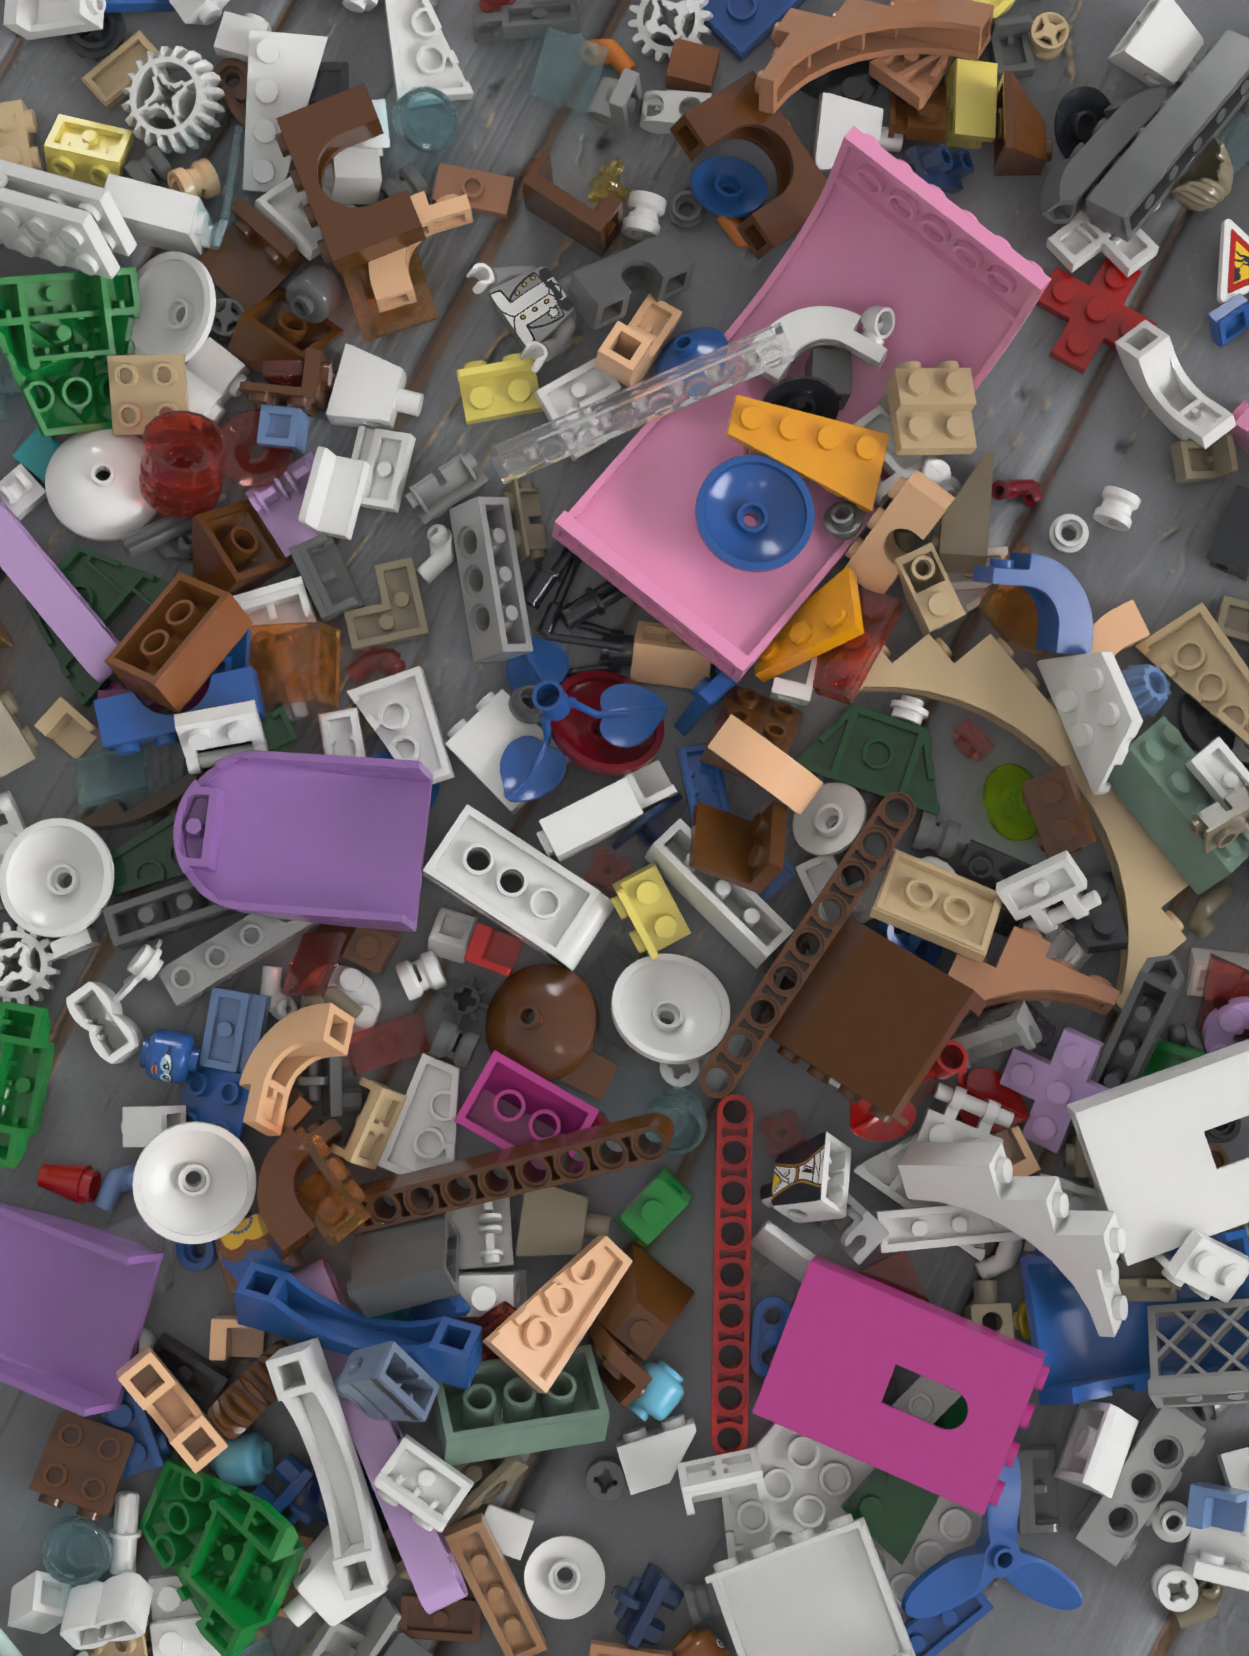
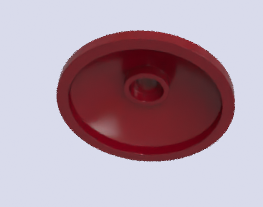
[550,670,665,775]

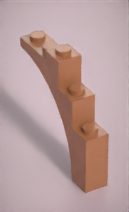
[755,0,994,114]
[947,926,1120,1017]

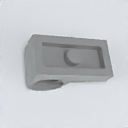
[586,68,643,139]

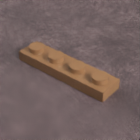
[444,1512,547,1656]

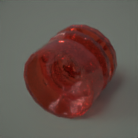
[139,410,227,518]

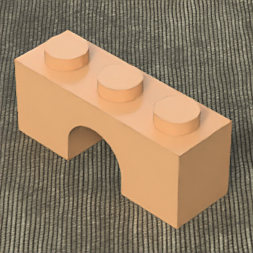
[845,470,955,599]
[116,1345,228,1474]

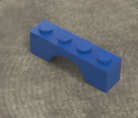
[93,666,267,756]

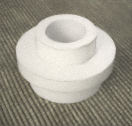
[1049,514,1089,553]
[890,695,929,726]
[1151,1500,1192,1543]

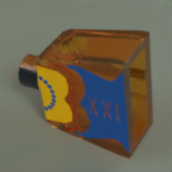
[214,1209,305,1297]

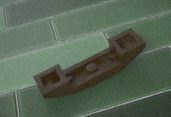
[82,745,229,830]

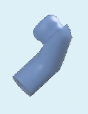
[93,1164,135,1211]

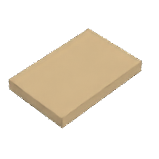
[869,848,1002,963]

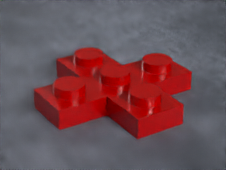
[1036,256,1157,375]

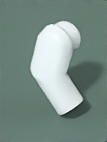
[416,524,455,584]
[260,965,298,1020]

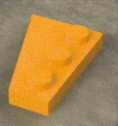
[754,566,864,683]

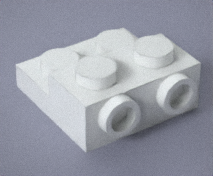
[148,1573,222,1656]

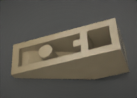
[930,452,994,574]

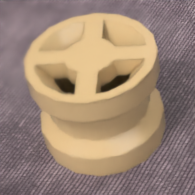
[1029,12,1069,61]

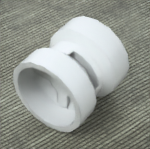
[621,190,667,241]
[395,949,447,1001]

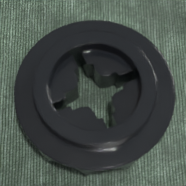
[64,12,126,62]

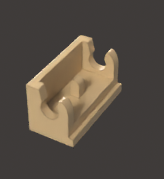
[329,1076,408,1170]

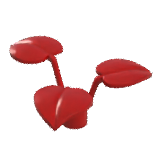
[849,1041,1029,1142]

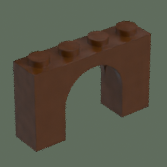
[669,70,827,260]
[275,83,426,274]

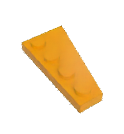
[725,395,890,513]

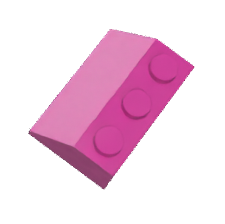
[454,1050,600,1170]

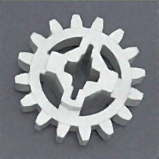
[628,0,713,63]
[0,922,61,1005]

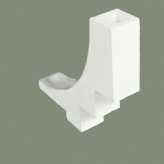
[898,1142,1128,1337]

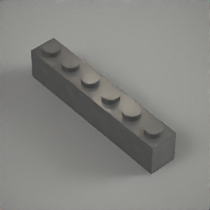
[1085,29,1249,242]

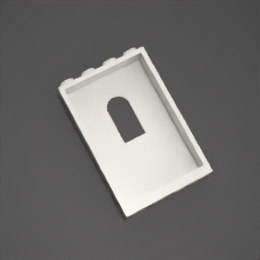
[1066,1039,1249,1266]

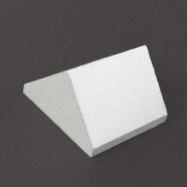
[1054,1401,1139,1498]

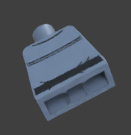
[334,1341,440,1422]

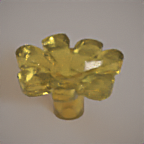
[587,157,630,203]

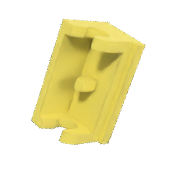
[942,58,998,149]

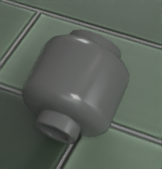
[285,265,344,324]

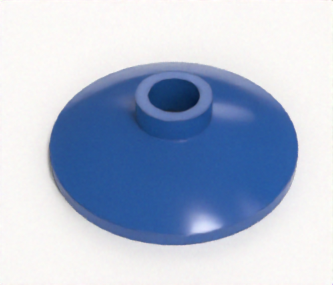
[691,156,768,217]
[655,327,729,388]

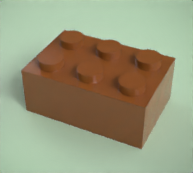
[104,572,253,713]

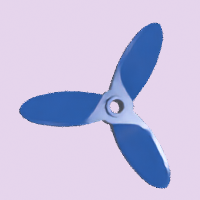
[901,1455,1083,1619]

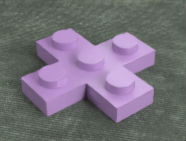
[1000,1026,1109,1154]

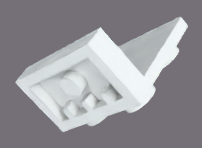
[1182,1526,1249,1591]

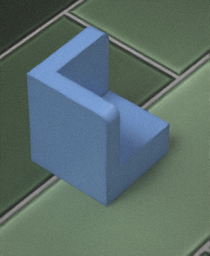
[257,404,310,455]
[1186,1481,1249,1533]

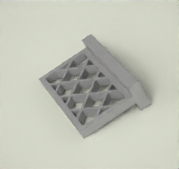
[1147,1298,1249,1409]

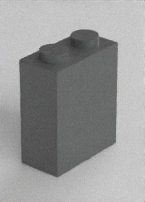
[347,1212,460,1319]

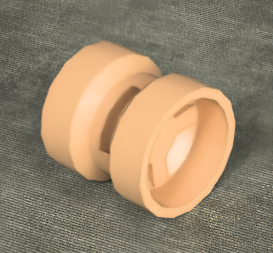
[167,158,221,199]

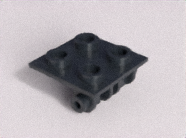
[955,839,1033,937]

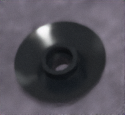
[1054,86,1111,159]
[762,375,839,420]

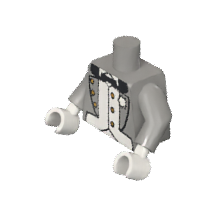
[466,263,576,373]

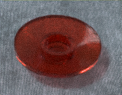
[215,409,293,488]

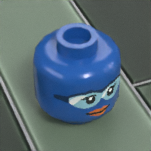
[140,1029,202,1084]

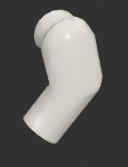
[974,1239,1023,1280]

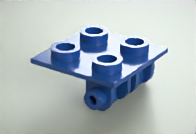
[179,1066,250,1142]

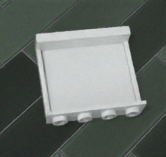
[705,1513,916,1656]

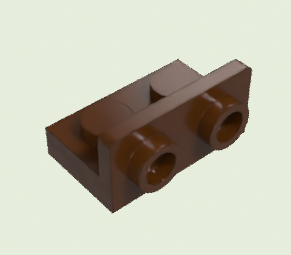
[587,1318,653,1408]

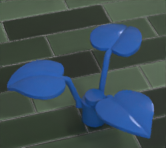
[500,636,667,802]

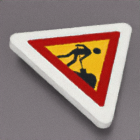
[1217,219,1249,304]

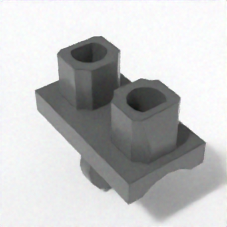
[297,1048,362,1117]

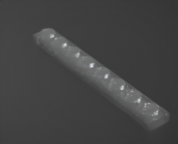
[487,322,795,484]

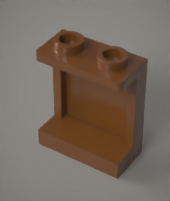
[520,150,623,258]

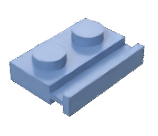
[199,986,272,1073]

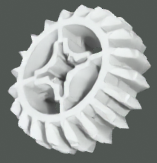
[121,46,226,154]

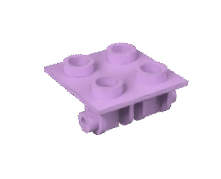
[245,452,321,558]

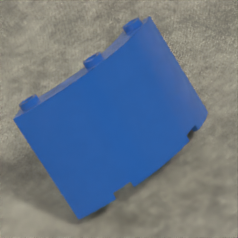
[1020,1228,1249,1405]

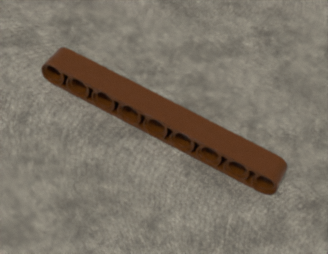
[699,792,916,1098]
[330,1112,675,1235]

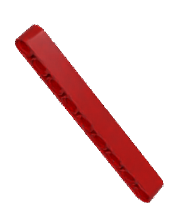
[710,1093,753,1455]

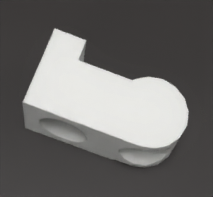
[639,90,712,134]

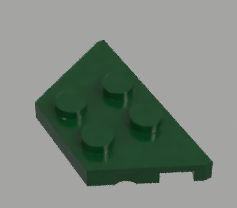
[795,703,940,816]

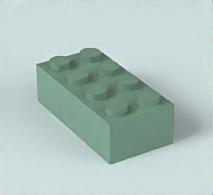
[1107,716,1249,895]
[431,1344,610,1466]

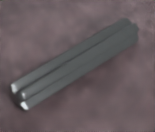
[121,492,231,558]

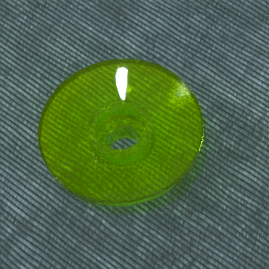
[983,763,1037,842]

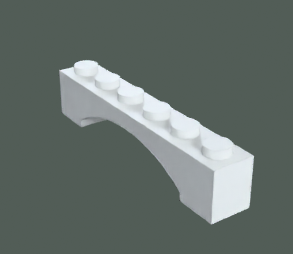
[265,1337,396,1601]

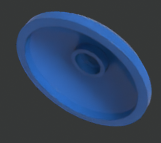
[695,454,815,572]

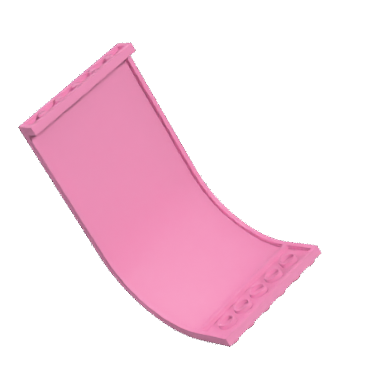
[551,126,1051,683]

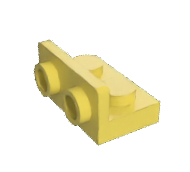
[44,114,134,187]
[456,353,543,425]
[611,862,691,960]

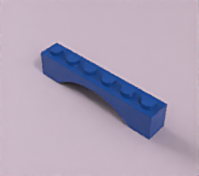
[234,1262,482,1390]

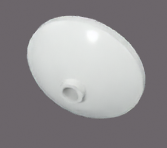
[130,251,216,363]
[45,429,164,542]
[0,818,114,938]
[611,953,730,1064]
[132,1121,256,1244]

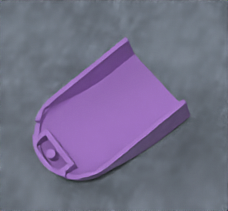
[173,751,433,932]
[0,1202,164,1417]

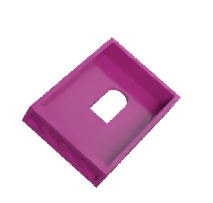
[752,1255,1050,1515]

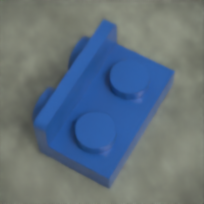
[100,1390,173,1479]

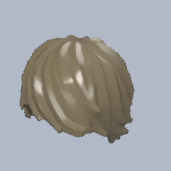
[1170,137,1234,211]

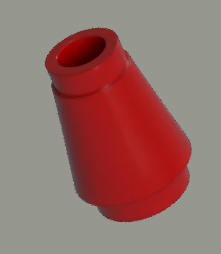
[37,1164,101,1205]

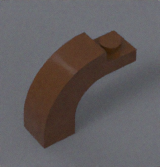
[256,1117,343,1261]

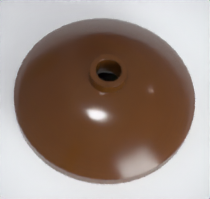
[485,963,599,1082]

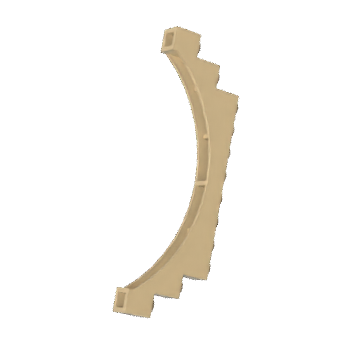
[827,633,1189,1015]

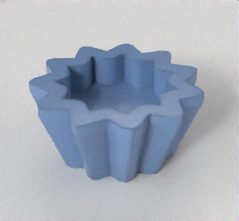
[1121,664,1171,719]

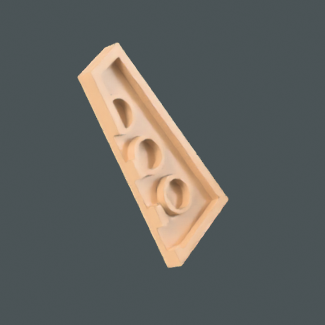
[482,1236,633,1393]

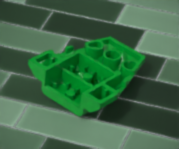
[0,266,141,437]
[0,1001,55,1169]
[139,1458,306,1656]

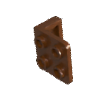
[239,348,338,417]
[700,686,803,783]
[1021,765,1097,858]
[29,1412,135,1522]

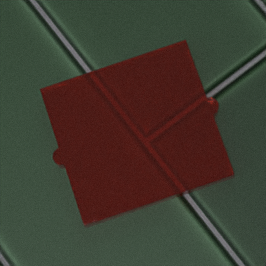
[281,932,347,996]

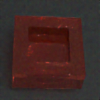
[952,718,995,762]

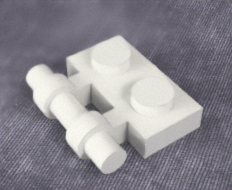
[995,850,1102,934]
[914,1082,1014,1144]

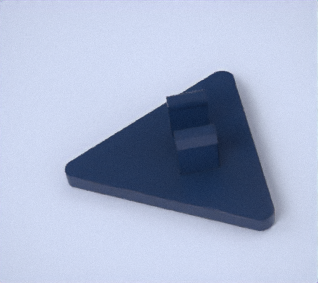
[611,793,683,850]

